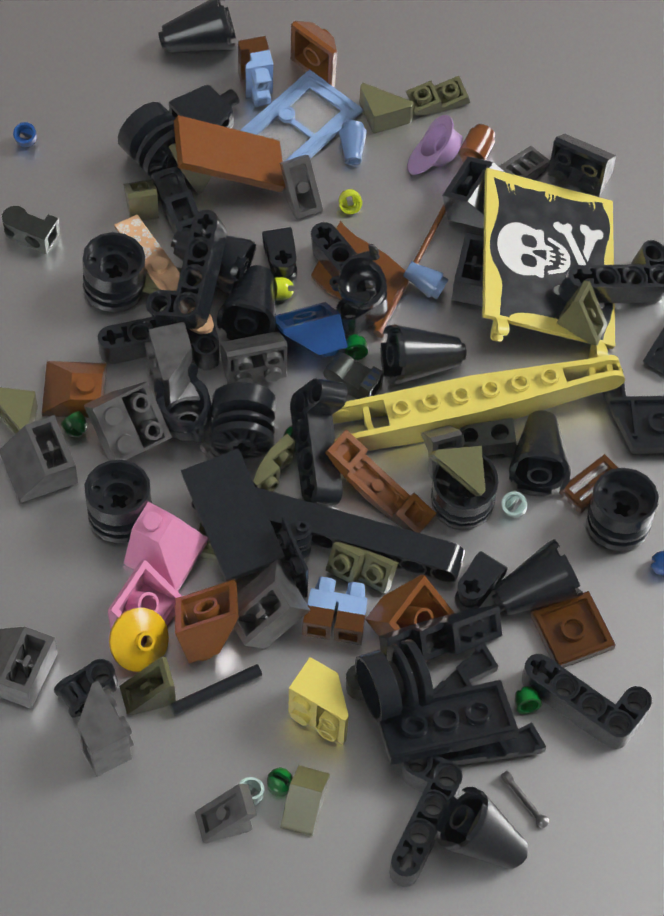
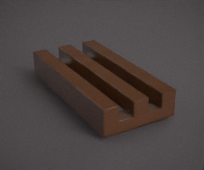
[559,454,618,514]

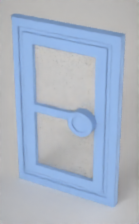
[240,69,364,161]

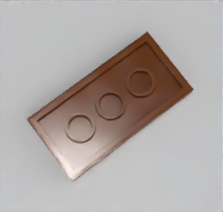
[174,115,285,192]

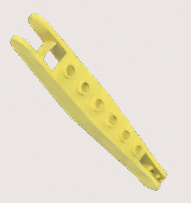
[332,355,625,451]

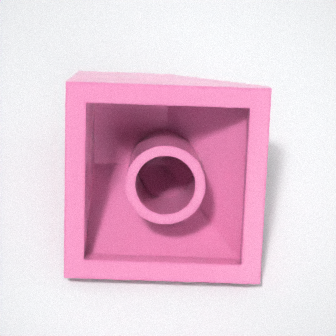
[124,502,209,592]

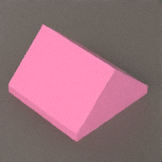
[108,560,182,647]

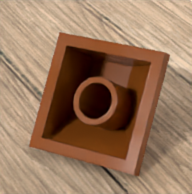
[290,21,337,87]
[42,361,107,418]
[365,575,454,662]
[175,579,238,664]

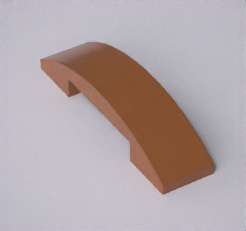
[326,429,437,533]

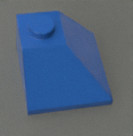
[276,302,347,357]

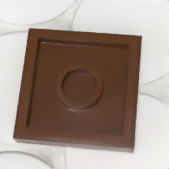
[531,591,616,668]

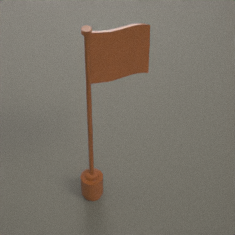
[311,124,495,338]

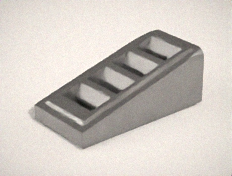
[499,146,550,180]

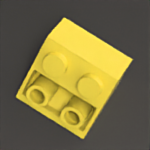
[288,657,349,745]

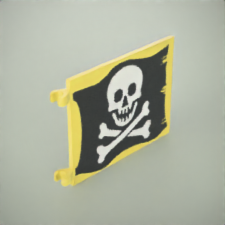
[482,168,615,359]

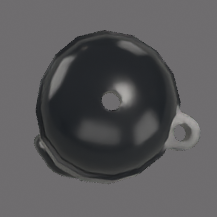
[329,244,387,310]
[153,362,212,442]

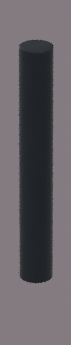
[170,664,262,716]

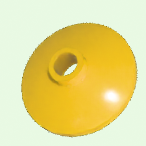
[109,607,169,672]

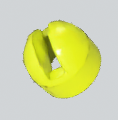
[338,189,362,214]
[274,277,294,301]

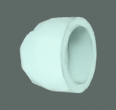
[502,491,527,517]
[239,777,264,806]

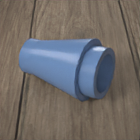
[339,120,367,165]
[403,261,449,299]

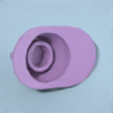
[407,115,463,175]

